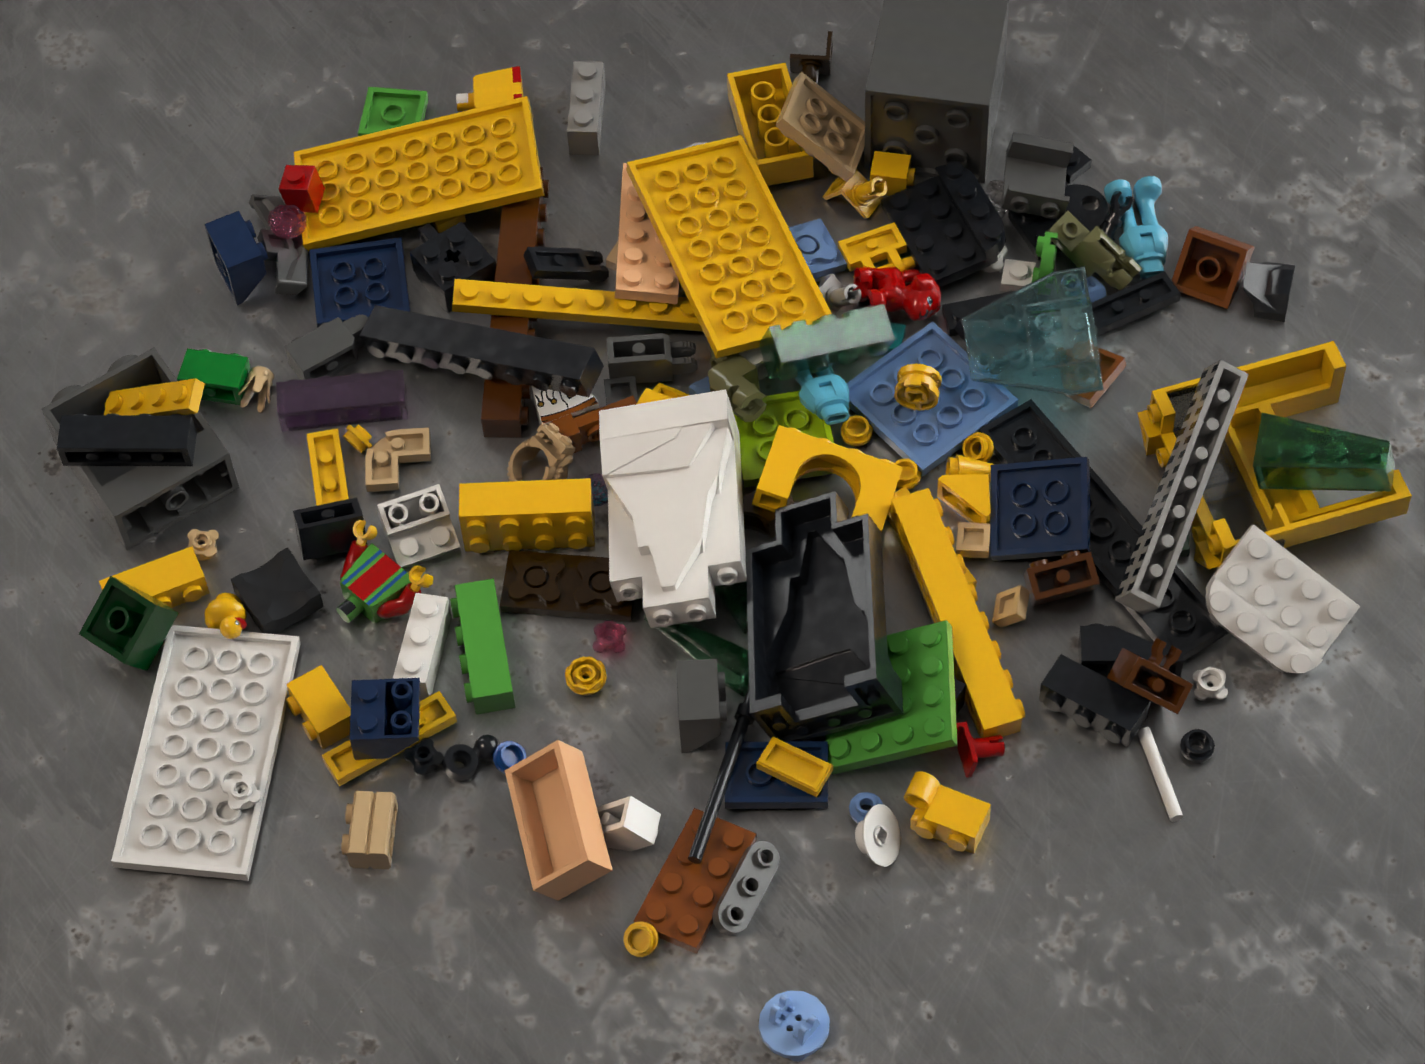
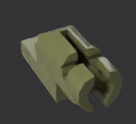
[1047,211,1142,291]
[708,346,767,422]

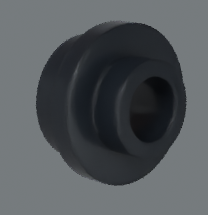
[1180,729,1215,763]

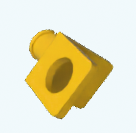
[823,169,887,219]

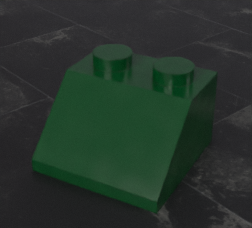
[79,576,179,671]

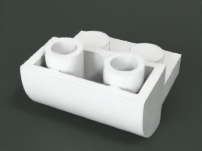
[377,484,461,569]

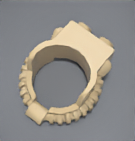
[507,423,576,481]

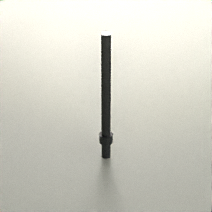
[688,687,755,864]

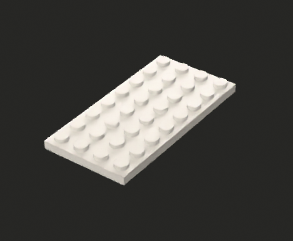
[111,625,301,881]

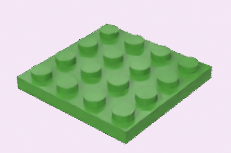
[825,620,958,775]

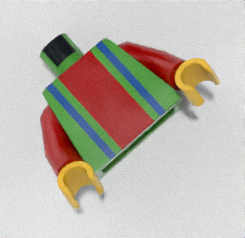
[336,520,434,623]

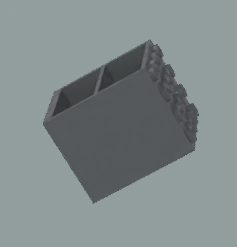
[864,0,1009,184]

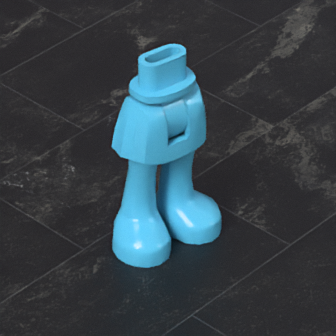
[1104,176,1168,279]
[777,336,850,425]

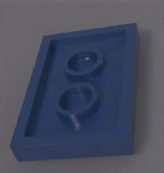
[725,741,828,809]

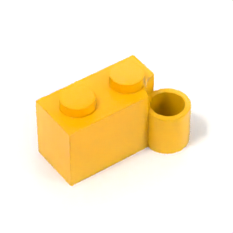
[904,771,991,854]

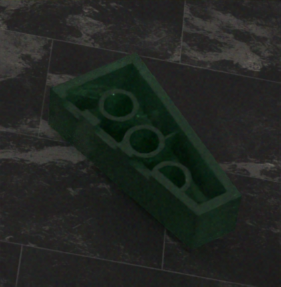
[759,304,896,381]
[1253,413,1395,491]

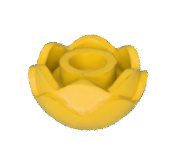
[565,656,607,696]

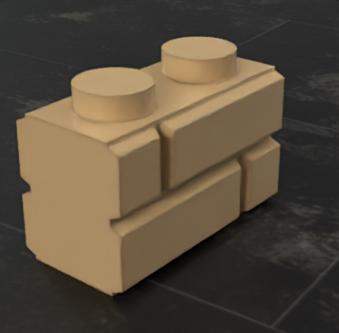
[341,791,398,869]

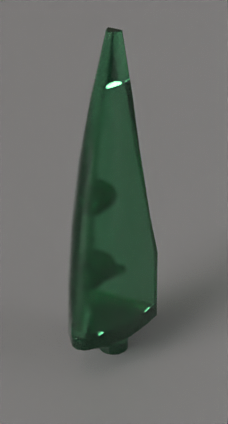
[644,615,749,697]

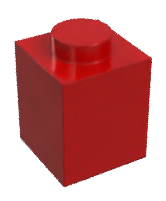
[278,165,325,213]

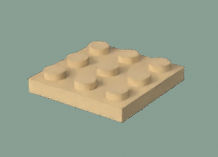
[775,72,865,182]

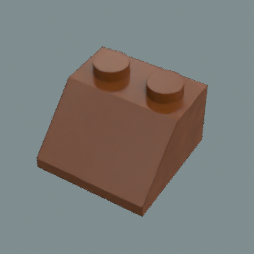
[1171,226,1255,309]

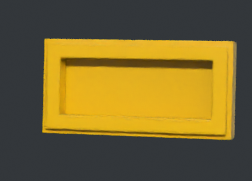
[756,736,833,797]

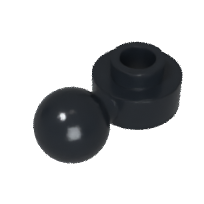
[443,734,500,781]

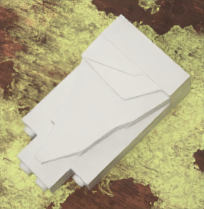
[599,389,747,628]

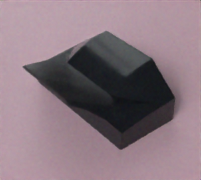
[1242,262,1295,322]

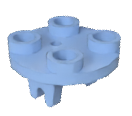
[759,990,830,1062]

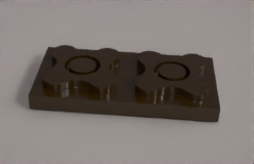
[500,550,634,622]

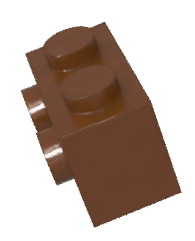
[1023,551,1100,607]

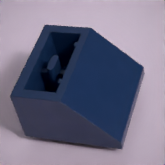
[350,678,420,760]

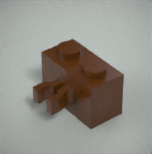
[1107,638,1194,714]

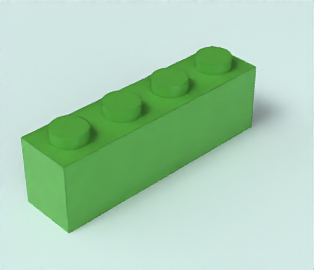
[450,578,516,715]

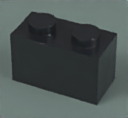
[293,497,367,560]

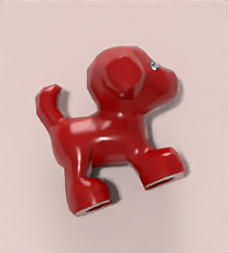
[852,266,941,325]

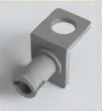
[815,273,862,320]

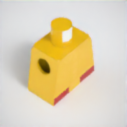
[456,66,523,112]

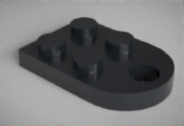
[1008,184,1108,260]

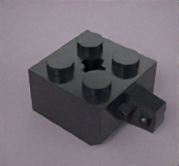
[410,222,496,313]

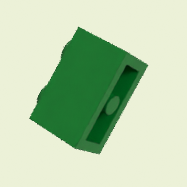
[177,348,251,405]

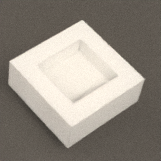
[1000,259,1036,292]

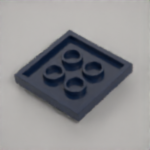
[310,237,411,327]
[990,457,1091,561]

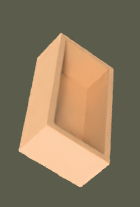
[504,740,613,901]

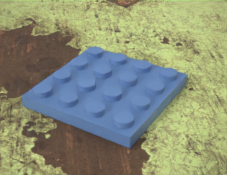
[847,321,1018,477]

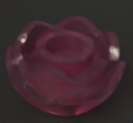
[268,205,306,239]

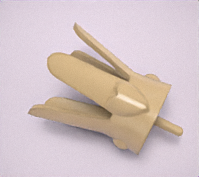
[238,366,274,413]

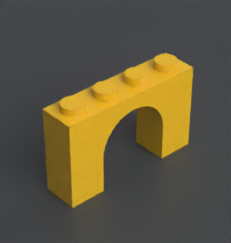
[752,425,903,532]

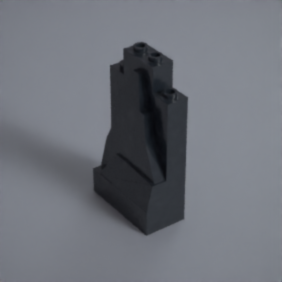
[746,491,904,741]

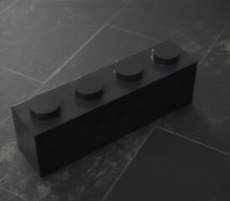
[57,413,197,466]

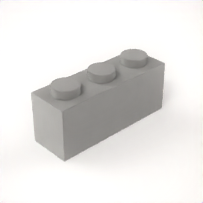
[567,61,606,155]

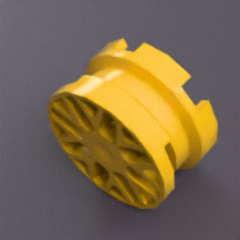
[894,363,942,411]

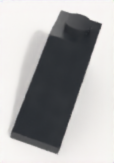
[1078,623,1184,678]

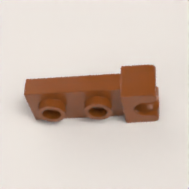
[550,395,637,453]

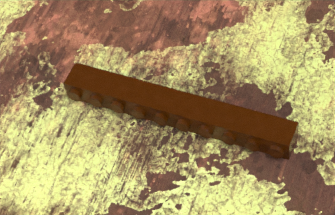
[481,167,550,438]

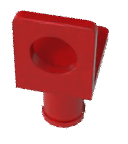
[957,722,1005,778]

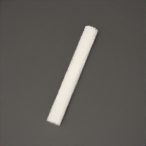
[1137,727,1183,822]

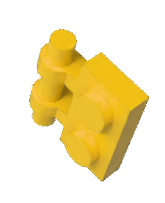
[838,222,915,278]

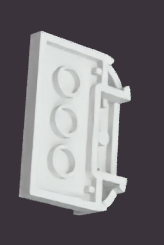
[1205,524,1360,673]

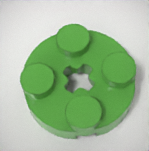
[1031,232,1058,295]

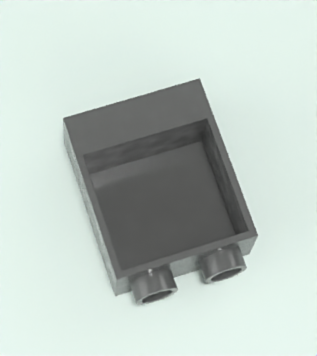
[42,348,239,550]

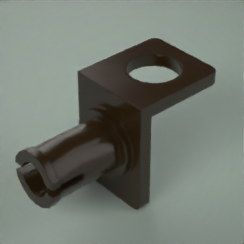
[790,31,833,84]

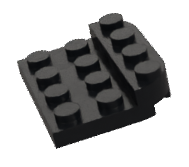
[881,161,1006,287]

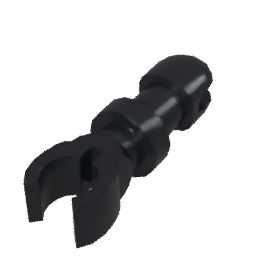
[1103,191,1133,241]

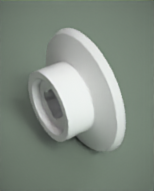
[855,804,901,867]

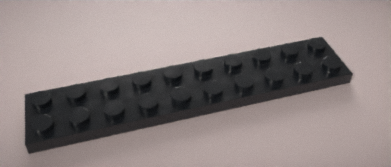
[979,399,1229,661]

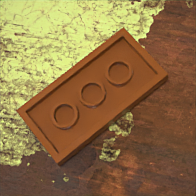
[633,808,757,954]

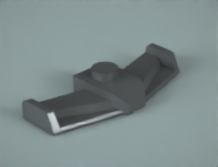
[249,194,308,295]

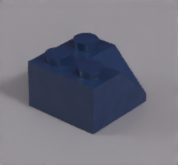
[204,211,268,305]

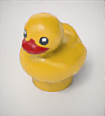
[204,593,247,639]

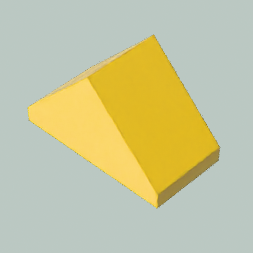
[937,474,991,524]

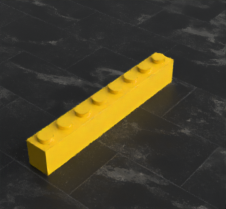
[890,488,1025,738]

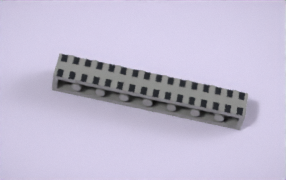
[1115,359,1249,615]

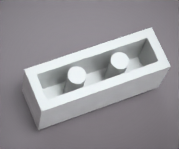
[393,593,452,701]

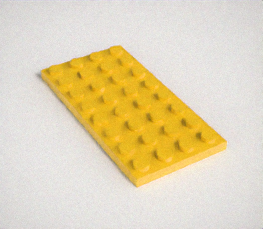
[293,96,545,252]
[626,135,835,359]

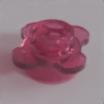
[593,621,626,654]

